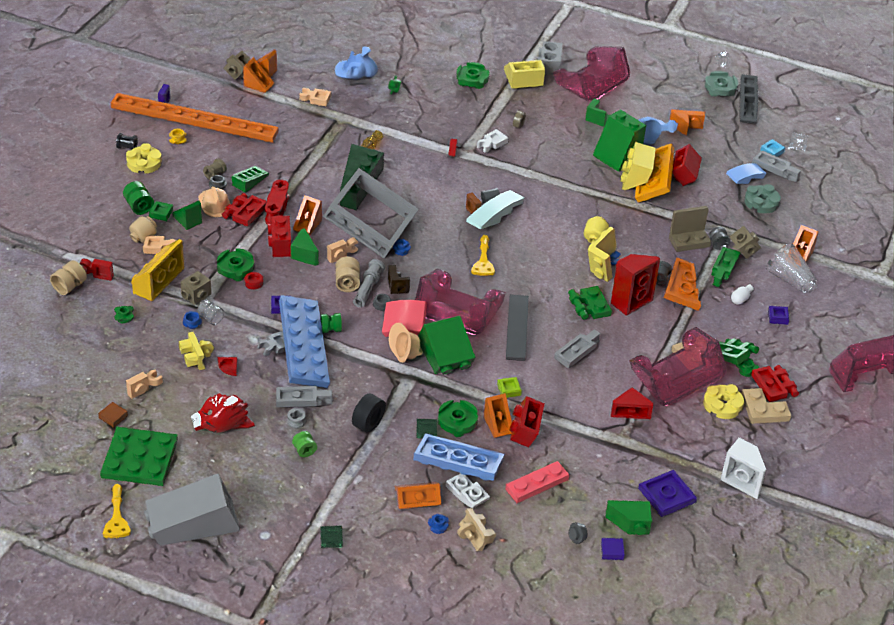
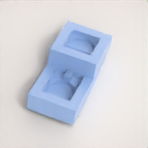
[726,163,766,184]

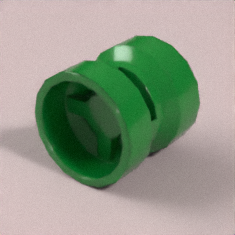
[321,313,342,333]

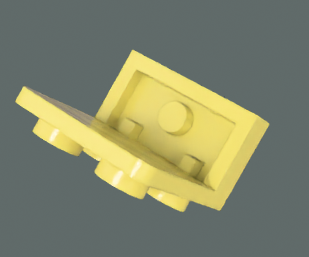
[588,227,616,282]

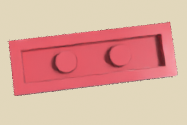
[505,461,569,503]

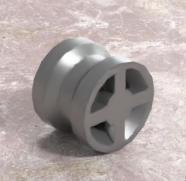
[709,227,730,250]

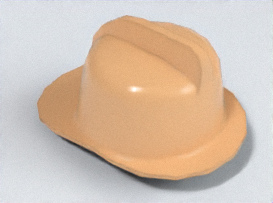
[199,187,231,217]
[389,323,423,363]

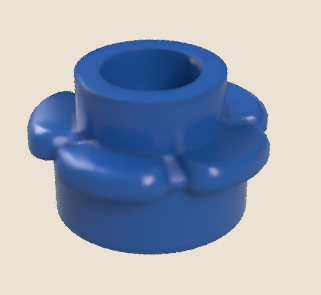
[393,239,411,256]
[183,311,202,329]
[428,514,449,534]

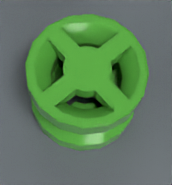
[292,431,317,457]

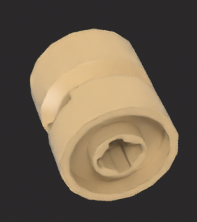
[336,257,360,292]
[50,260,87,295]

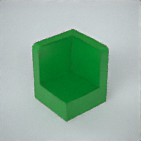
[585,98,610,127]

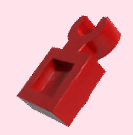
[79,258,114,281]

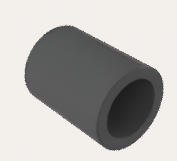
[481,188,500,203]

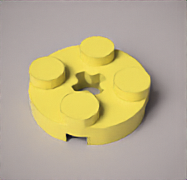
[126,143,162,173]
[703,384,744,419]

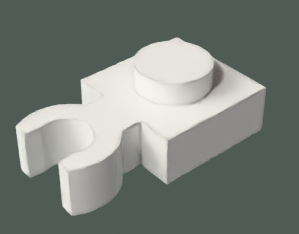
[477,129,508,153]

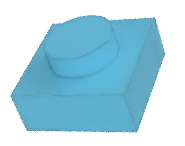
[760,139,785,157]

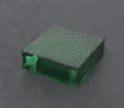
[416,419,437,439]
[321,526,343,548]

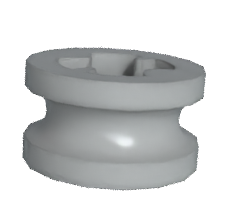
[287,408,306,428]

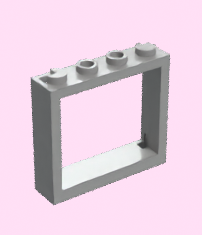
[323,168,419,258]

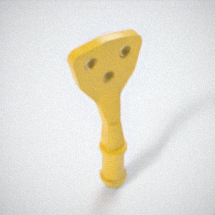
[471,235,495,276]
[102,484,131,538]

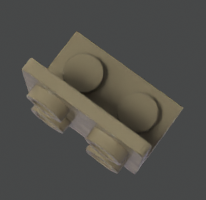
[669,206,711,252]

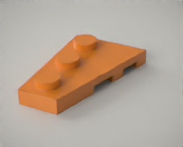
[663,257,701,311]

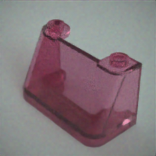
[553,46,630,101]
[415,269,506,335]
[629,327,727,406]
[829,335,894,392]

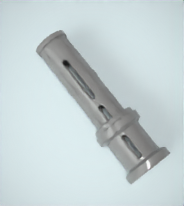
[353,259,385,308]

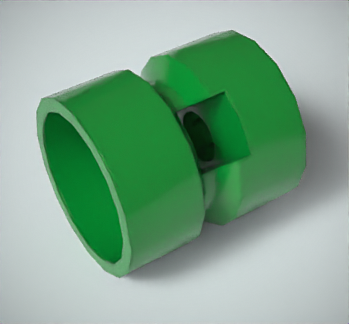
[123,181,154,215]

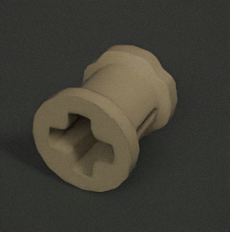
[203,158,227,180]

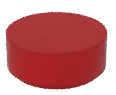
[244,272,263,290]

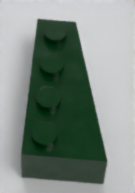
[340,144,384,210]

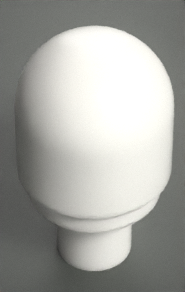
[731,284,754,305]

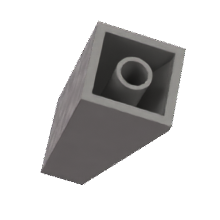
[144,473,240,546]

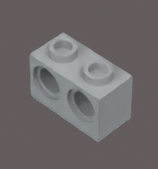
[538,41,562,75]

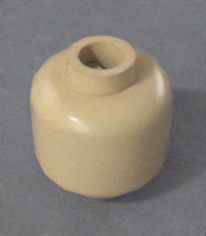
[129,216,157,243]

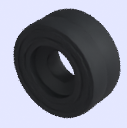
[352,393,386,433]

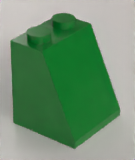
[593,109,646,172]
[418,315,476,374]

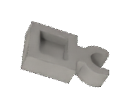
[257,331,285,356]

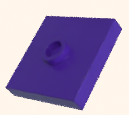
[638,470,697,517]

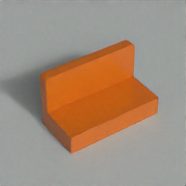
[395,482,441,509]

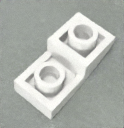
[445,473,490,508]

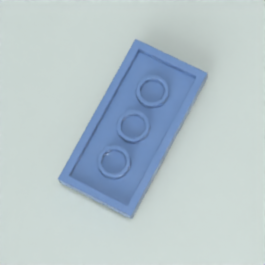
[413,434,504,481]

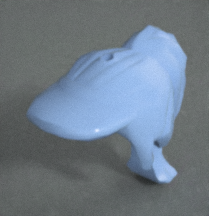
[335,47,378,80]
[638,117,678,145]

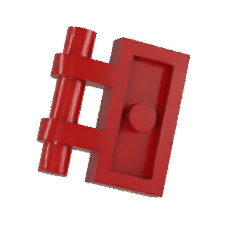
[222,193,267,227]
[751,365,799,402]

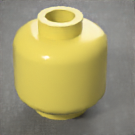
[583,216,609,243]

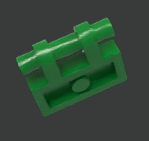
[568,286,612,320]
[707,338,759,365]

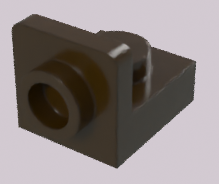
[388,265,410,294]

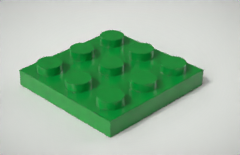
[100,427,178,486]

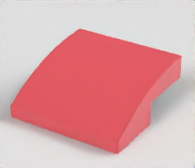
[382,300,427,337]

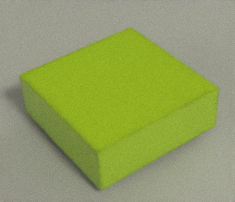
[497,377,522,398]

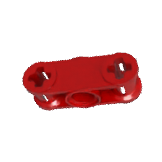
[265,179,289,225]

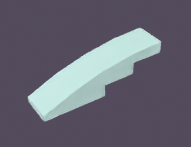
[466,190,524,229]

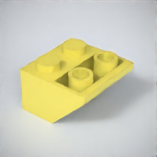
[504,60,545,89]
[620,142,656,190]

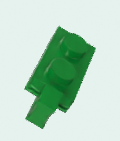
[711,247,741,287]

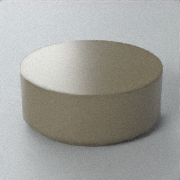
[513,111,526,128]

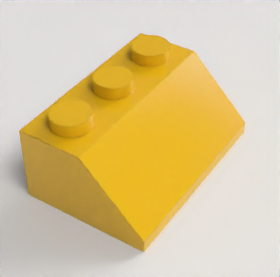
[131,239,184,301]

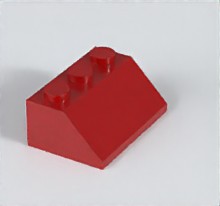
[611,254,660,316]

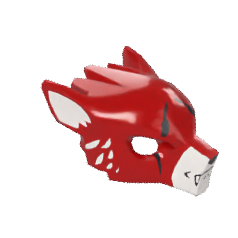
[191,393,255,433]

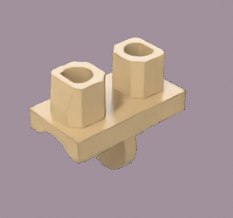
[457,508,496,552]

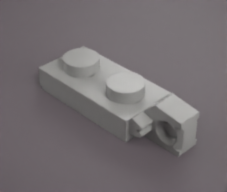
[752,151,801,182]
[554,329,600,368]
[276,386,333,407]

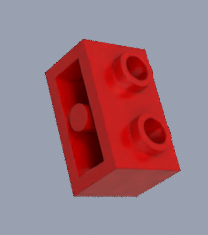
[672,144,702,186]
[268,215,291,257]
[509,396,545,448]

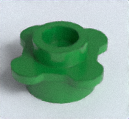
[388,75,401,95]
[114,306,134,324]
[736,358,759,377]

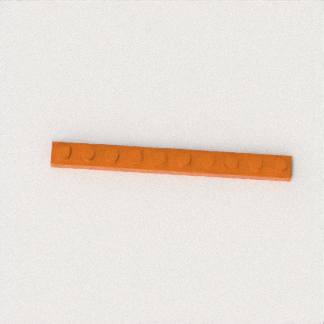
[111,93,278,142]

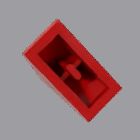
[611,387,653,419]

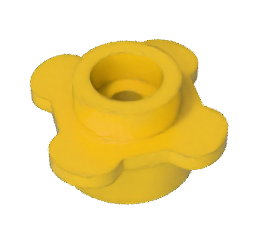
[169,128,187,144]

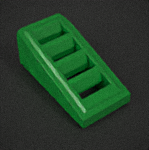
[232,166,269,193]

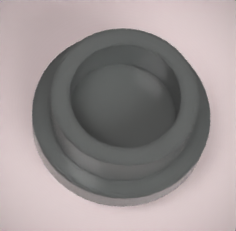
[209,175,227,189]
[373,293,392,311]
[568,522,588,544]

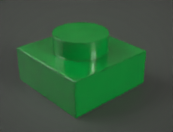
[149,201,173,221]

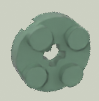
[705,71,738,97]
[744,184,781,213]

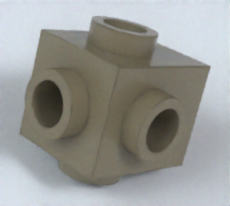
[224,50,250,80]
[729,226,761,259]
[181,271,212,305]

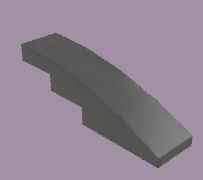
[739,74,758,124]
[506,294,529,361]

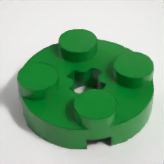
[456,62,490,89]
[217,248,255,281]
[437,400,478,437]

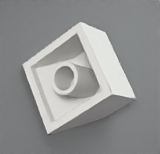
[721,438,766,499]

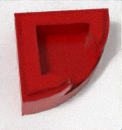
[448,139,458,156]
[218,357,238,376]

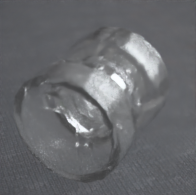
[197,300,224,325]

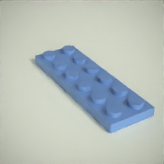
[279,295,330,388]

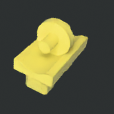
[179,331,214,370]

